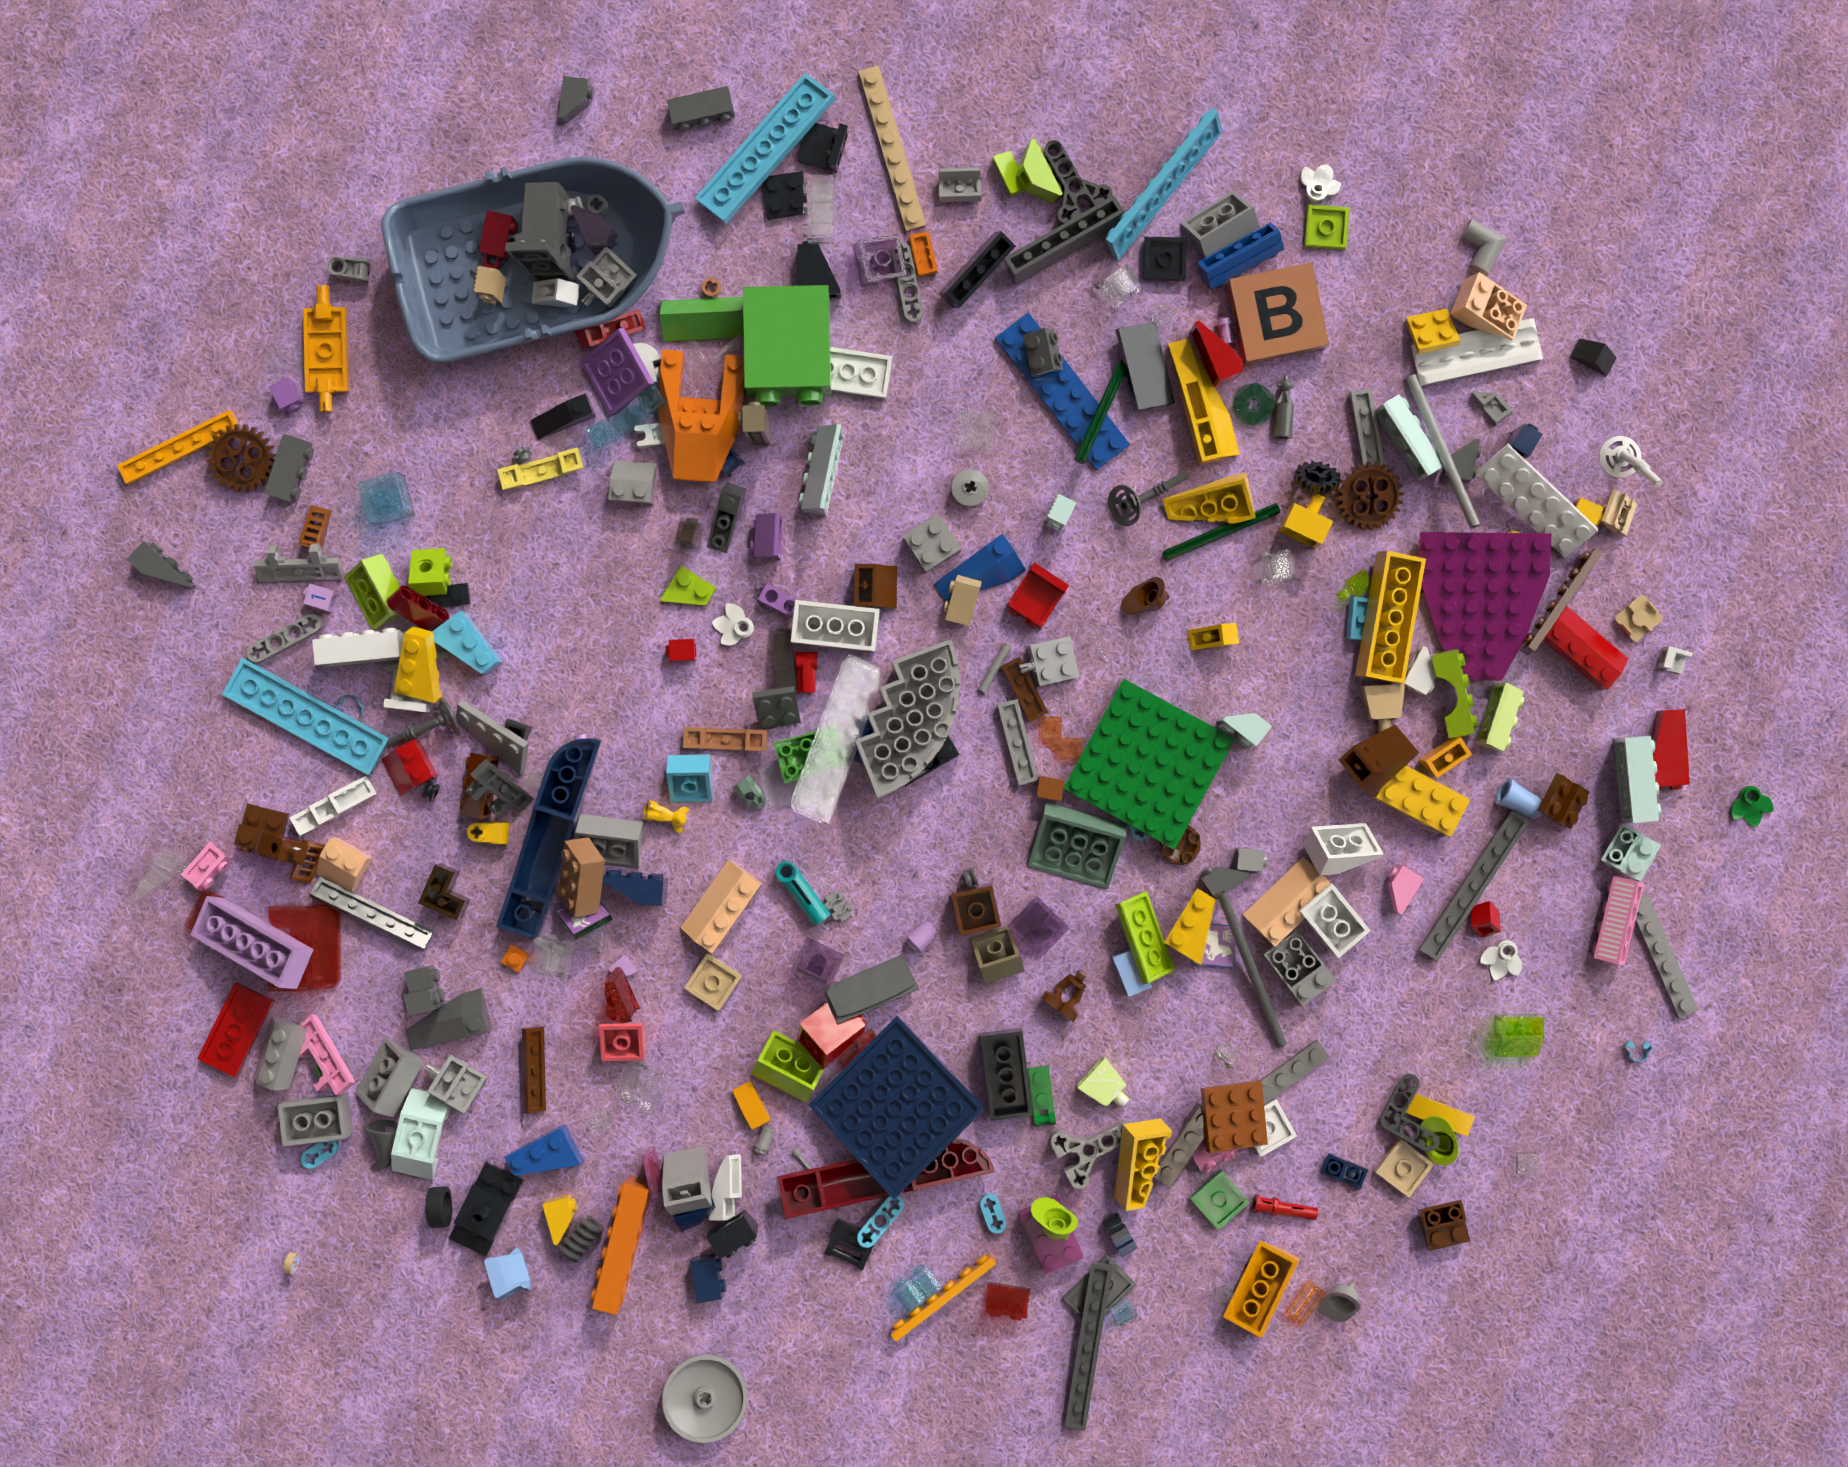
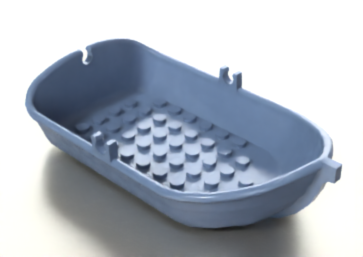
[381,156,685,363]

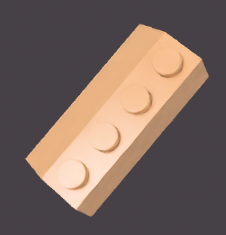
[1242,857,1330,947]
[680,859,763,953]

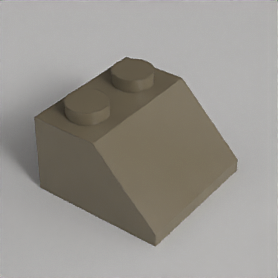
[970,925,1025,984]

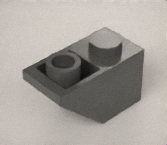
[1442,439,1482,483]

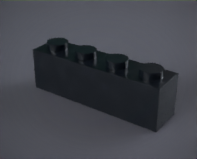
[938,231,1016,308]

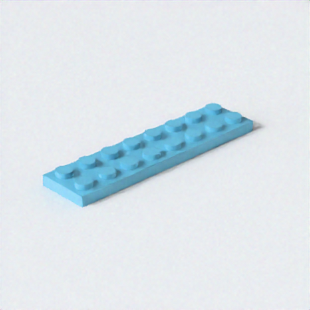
[695,73,836,224]
[1106,107,1223,261]
[222,658,390,775]

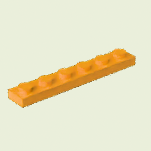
[117,410,239,485]
[891,1253,996,1342]

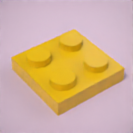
[1406,308,1460,355]

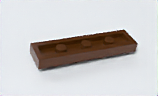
[522,1026,546,1114]

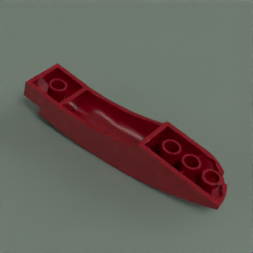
[776,1138,995,1219]

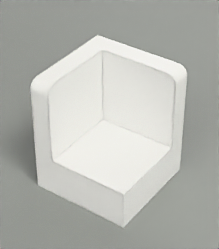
[1657,646,1693,674]

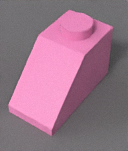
[1387,865,1424,915]

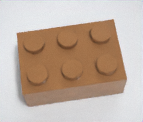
[557,837,605,917]

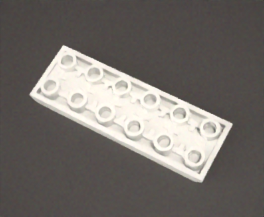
[1411,319,1543,386]

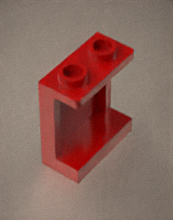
[1006,562,1069,629]

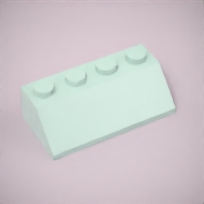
[1375,395,1443,481]
[1614,736,1661,823]

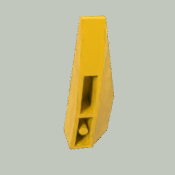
[1168,339,1240,465]

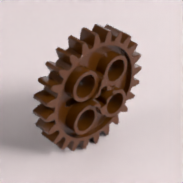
[206,424,276,492]
[1335,461,1404,530]

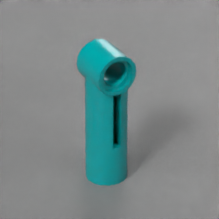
[776,861,831,927]

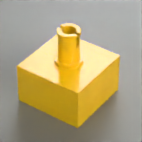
[1277,493,1333,549]

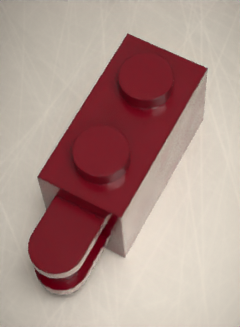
[479,210,518,271]

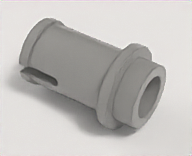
[754,1126,775,1154]

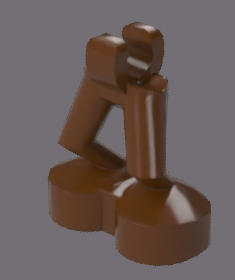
[1040,970,1087,1022]

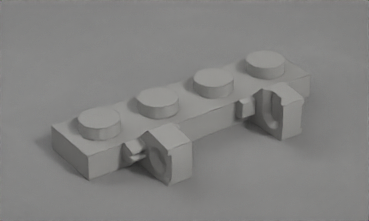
[254,544,343,582]

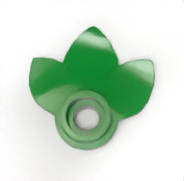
[1731,786,1774,827]

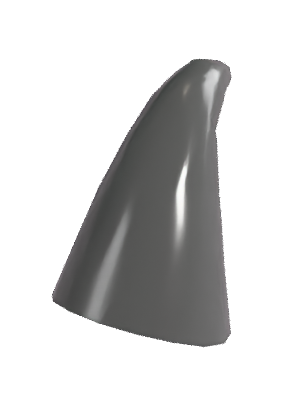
[365,1120,398,1171]

